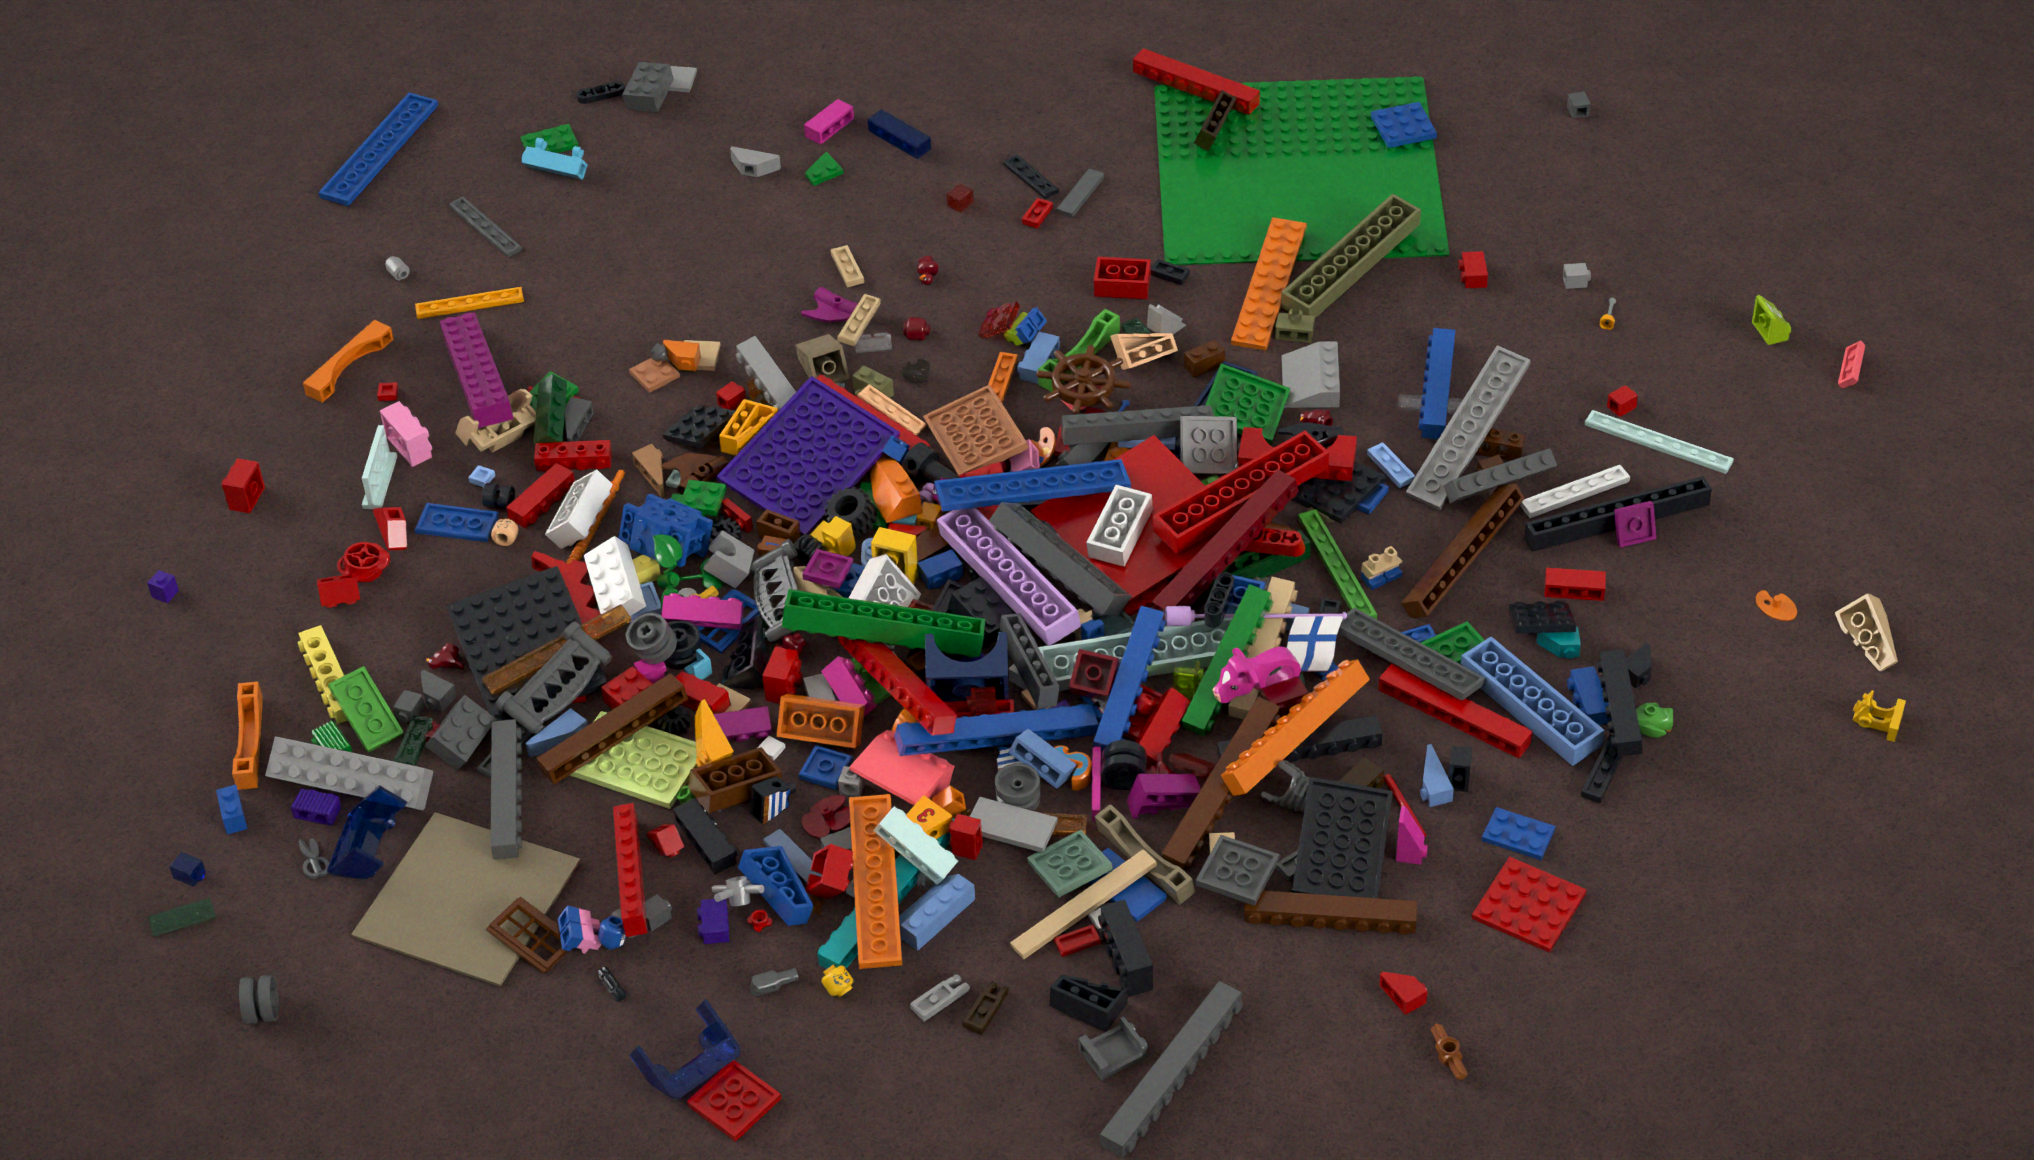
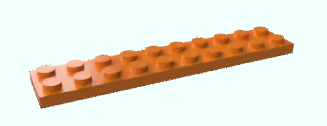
[1231,217,1307,350]
[849,794,902,969]

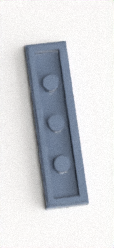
[763,829,822,885]

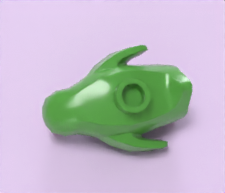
[1636,703,1673,737]

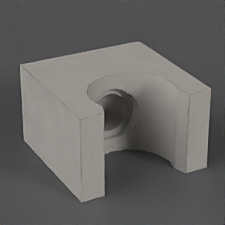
[703,531,754,589]

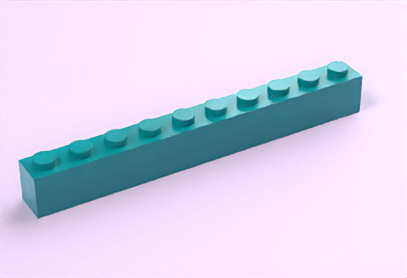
[817,819,955,969]

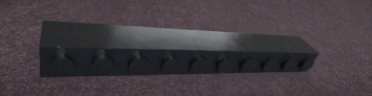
[1524,476,1712,552]

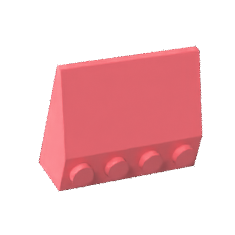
[849,730,955,805]

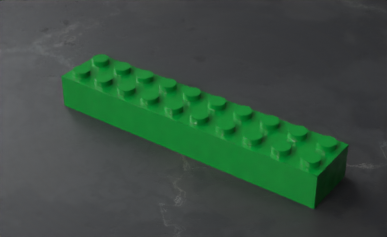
[782,589,985,658]

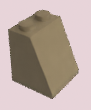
[795,334,850,383]

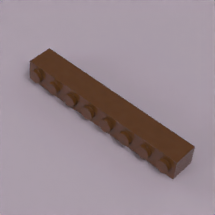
[536,673,688,784]
[1244,891,1417,935]

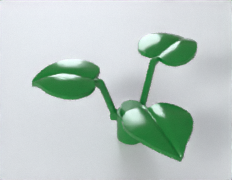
[653,534,725,614]

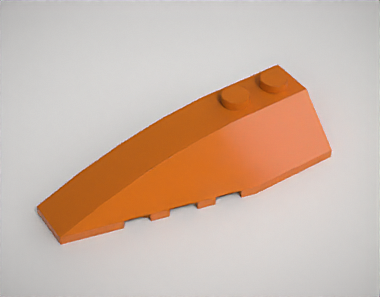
[869,453,922,523]

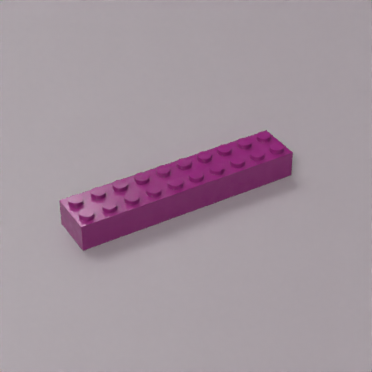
[440,312,513,428]

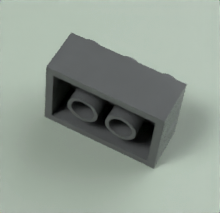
[622,62,674,113]
[425,695,497,770]

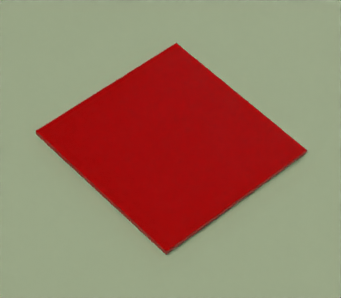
[1030,435,1218,604]

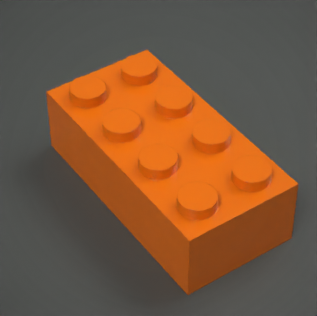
[777,694,865,748]

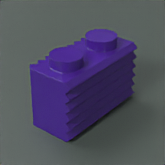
[291,788,341,826]
[697,899,729,944]

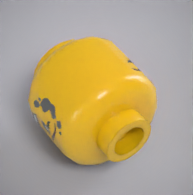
[821,964,853,997]

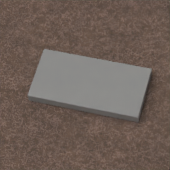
[970,797,1058,853]

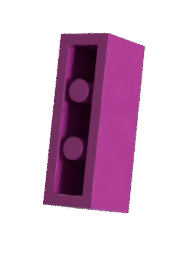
[713,706,772,742]

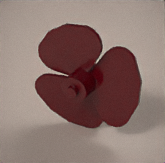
[801,795,850,839]

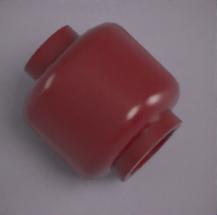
[903,317,930,341]

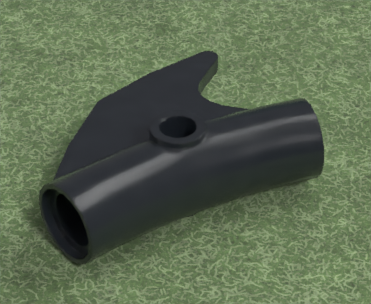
[1278,422,1345,448]

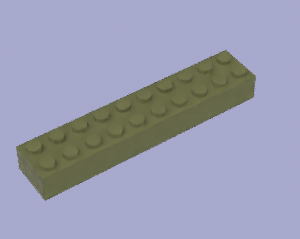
[1281,194,1421,318]

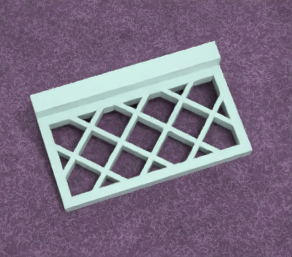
[362,425,397,509]

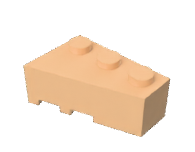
[1110,333,1178,370]

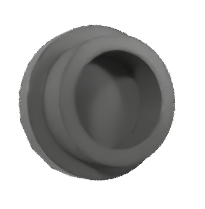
[649,343,668,361]

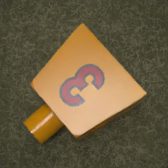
[906,795,953,839]

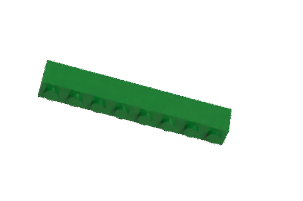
[1182,584,1274,736]

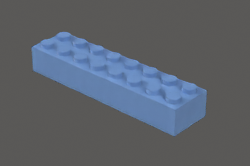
[1461,637,1605,766]

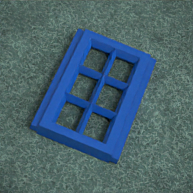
[696,589,761,654]

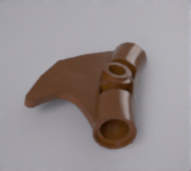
[661,453,728,495]

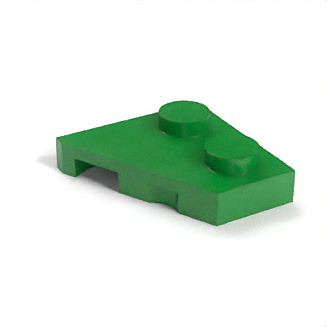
[805,152,844,186]

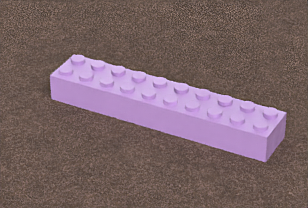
[937,508,1081,646]

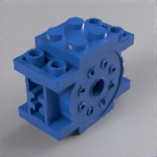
[618,494,713,567]

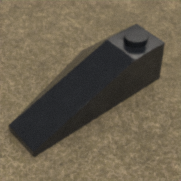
[722,615,768,690]

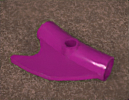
[801,287,858,323]

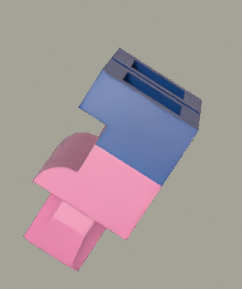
[558,906,602,954]

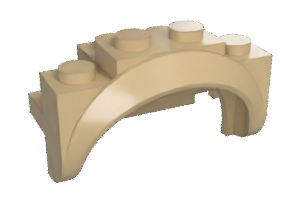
[455,389,536,453]

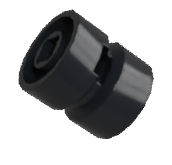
[482,483,515,509]

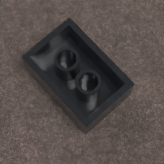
[948,577,1016,648]

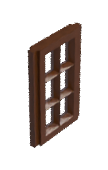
[486,896,568,974]

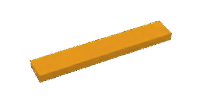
[415,287,524,319]

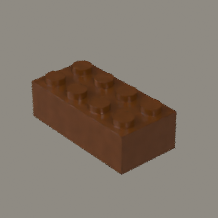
[688,747,782,814]

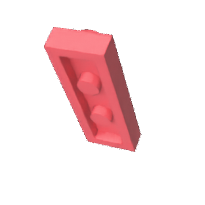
[1838,341,1865,388]

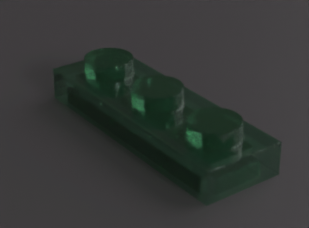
[394,715,433,766]
[148,897,216,937]

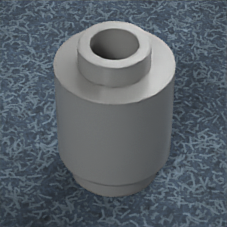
[385,256,410,280]

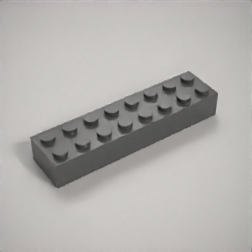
[989,502,1132,616]

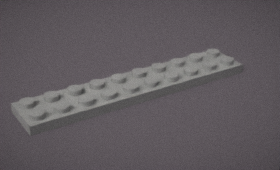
[1406,345,1531,511]

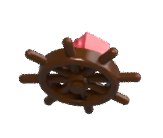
[1036,345,1131,415]

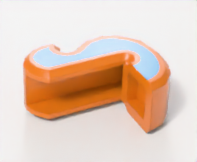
[1054,745,1092,791]

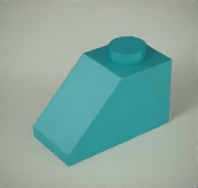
[1537,627,1581,659]

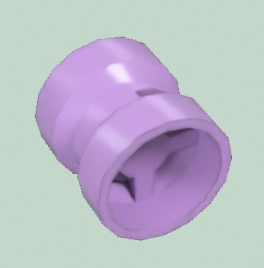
[919,483,936,505]

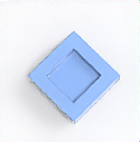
[468,465,495,487]

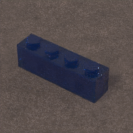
[867,109,931,159]

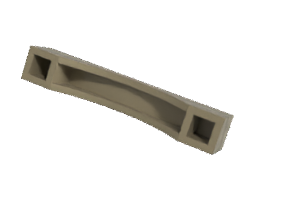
[1095,804,1195,905]

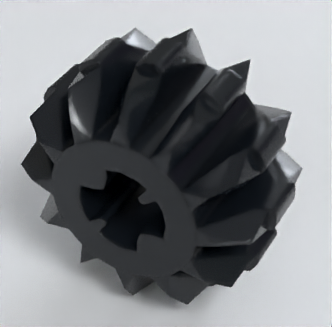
[794,534,826,565]
[656,706,691,737]

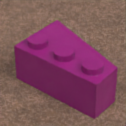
[1126,774,1201,819]

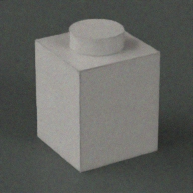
[1563,263,1591,289]

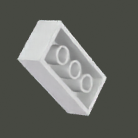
[545,470,613,549]
[1086,485,1153,567]
[584,536,646,625]

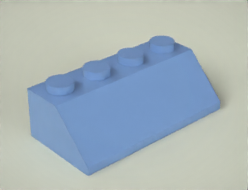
[899,874,975,951]

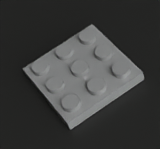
[1180,416,1237,474]

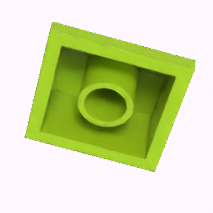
[1752,295,1791,345]

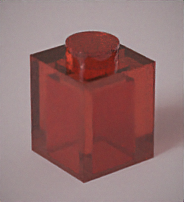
[946,183,974,213]
[967,687,996,717]

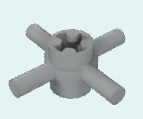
[712,876,764,906]

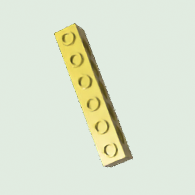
[297,625,348,724]

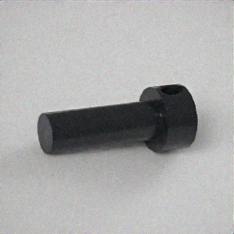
[902,442,960,484]

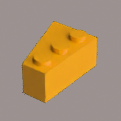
[719,399,778,456]

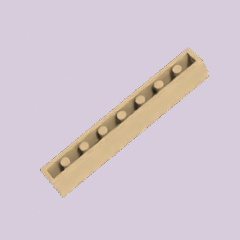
[1229,577,1298,719]

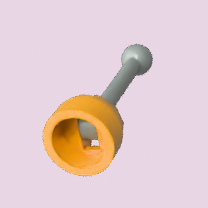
[1600,298,1616,330]

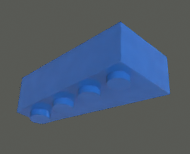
[738,846,813,926]

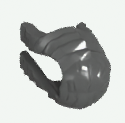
[1261,760,1309,813]

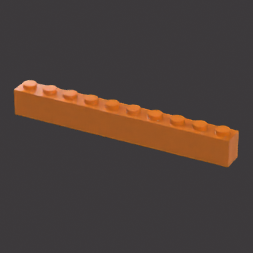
[1221,659,1370,796]

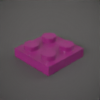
[1614,501,1656,548]
[802,549,853,589]

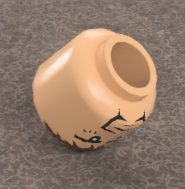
[491,518,519,546]

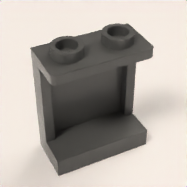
[1078,1016,1148,1081]

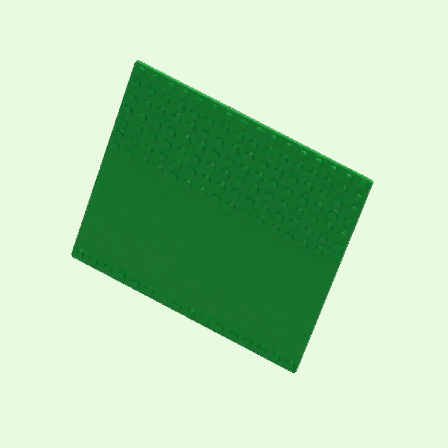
[1154,76,1449,265]

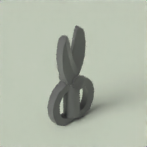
[299,838,331,879]

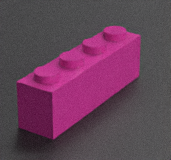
[662,593,744,630]

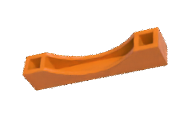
[303,320,394,403]
[232,681,263,790]

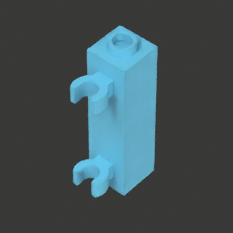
[522,137,588,180]

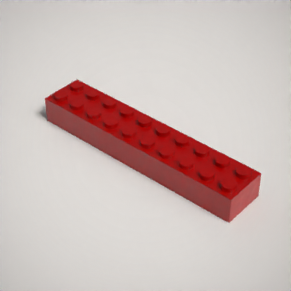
[1153,431,1330,554]

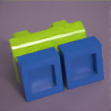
[1004,307,1047,346]

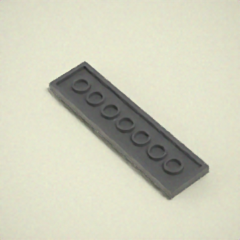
[1338,608,1486,700]

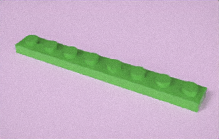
[1298,509,1377,619]

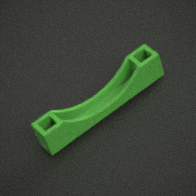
[1038,309,1120,392]

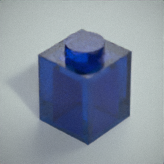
[169,852,206,887]

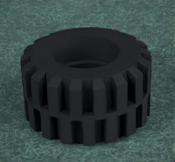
[825,487,877,538]

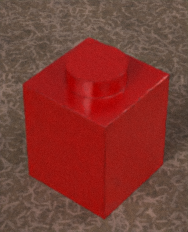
[716,381,746,410]
[1607,385,1638,417]

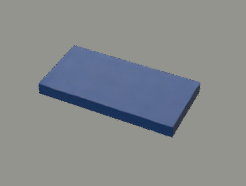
[415,503,499,542]
[1088,848,1167,922]

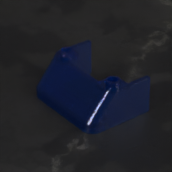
[327,785,407,880]
[629,999,740,1099]

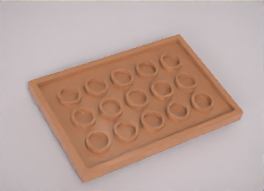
[923,384,1029,476]

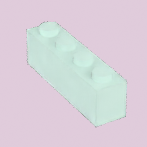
[873,807,958,885]

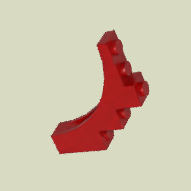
[531,551,604,639]

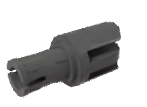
[750,968,798,996]

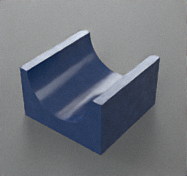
[925,632,1009,702]

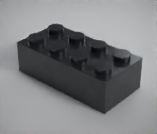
[1098,900,1153,997]

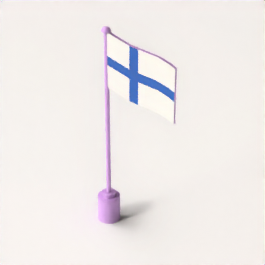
[1165,606,1347,672]

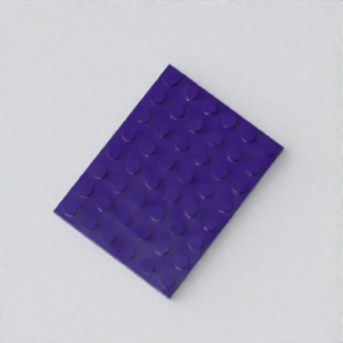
[717,376,900,536]

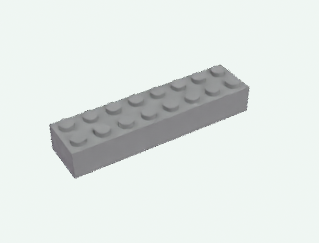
[265,736,434,811]

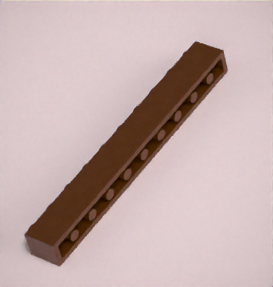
[1401,483,1525,618]
[1162,696,1281,872]

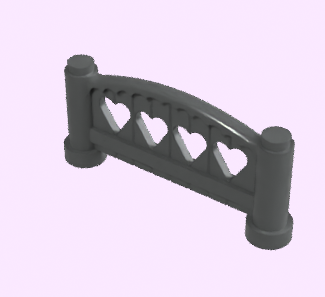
[749,539,798,642]
[495,621,612,735]

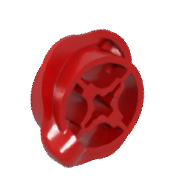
[337,542,390,583]

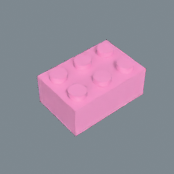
[380,401,432,467]

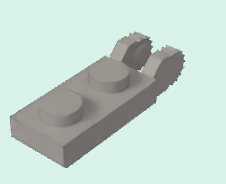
[910,975,970,1022]

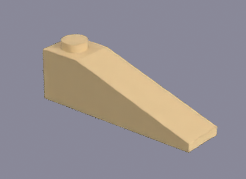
[1835,593,1898,671]

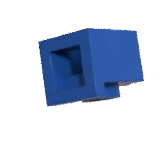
[882,435,910,463]

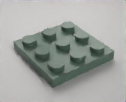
[1027,830,1113,898]

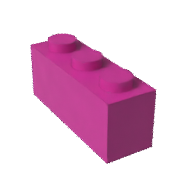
[804,99,854,145]
[821,656,877,717]

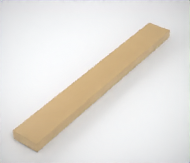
[1010,850,1157,959]

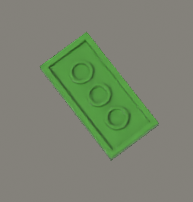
[328,666,404,753]

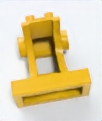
[1853,690,1906,742]

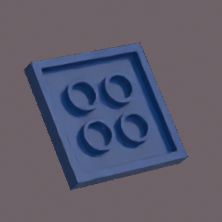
[1371,102,1437,148]

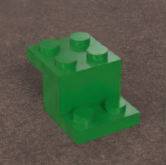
[671,480,726,517]

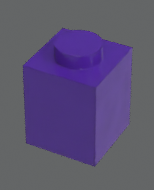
[147,570,179,603]

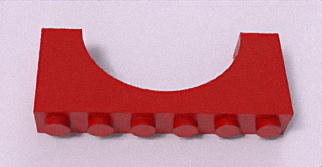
[1238,427,1357,481]

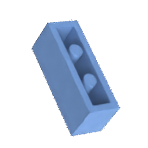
[1017,332,1060,384]
[1008,729,1076,788]

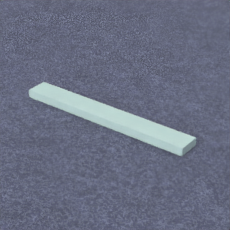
[1585,410,1734,474]

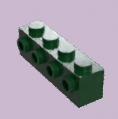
[533,374,567,445]

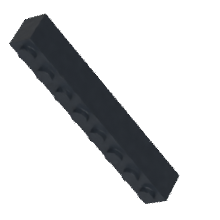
[1217,715,1383,762]

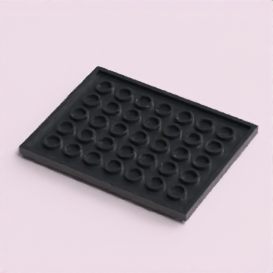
[446,566,607,721]

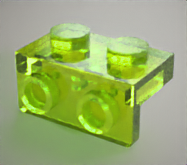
[1174,661,1204,700]

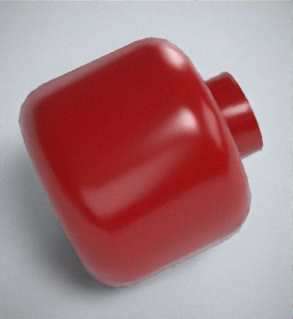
[1134,693,1157,715]

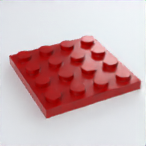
[1472,856,1587,953]

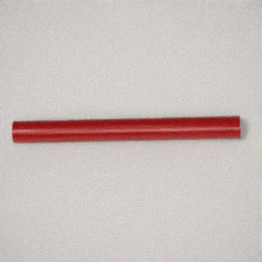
[1383,774,1427,837]

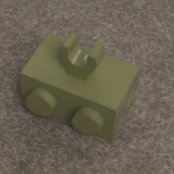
[1275,309,1315,343]
[852,365,894,398]

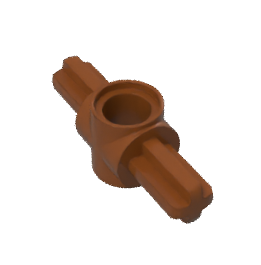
[1430,1024,1468,1080]

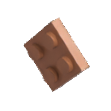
[629,358,680,393]

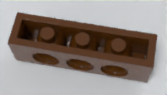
[1475,428,1525,461]

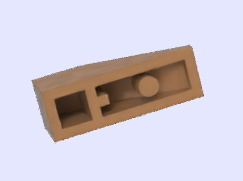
[632,444,665,497]

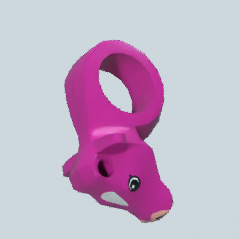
[1212,647,1301,703]

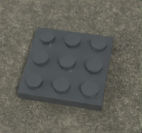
[1196,835,1279,906]

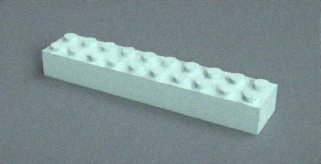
[1038,618,1232,691]

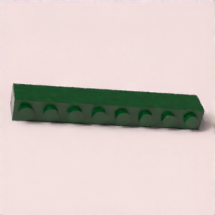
[1190,530,1311,610]

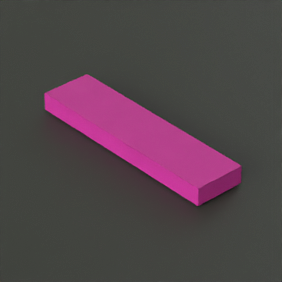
[1092,747,1101,822]

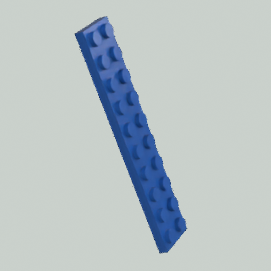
[318,92,438,206]
[934,459,1131,512]

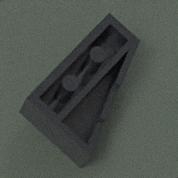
[1049,974,1129,1032]

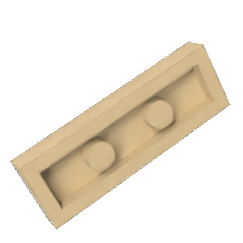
[831,245,864,287]

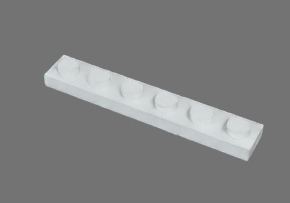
[1520,465,1630,518]

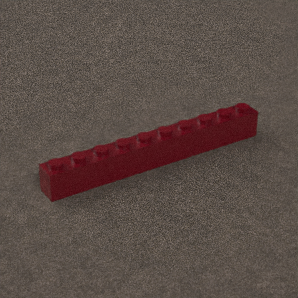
[1152,470,1299,619]

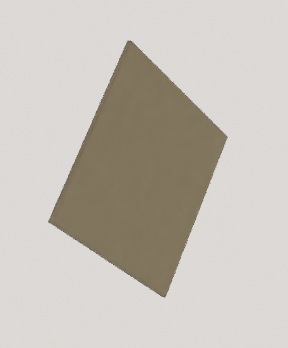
[351,812,581,987]

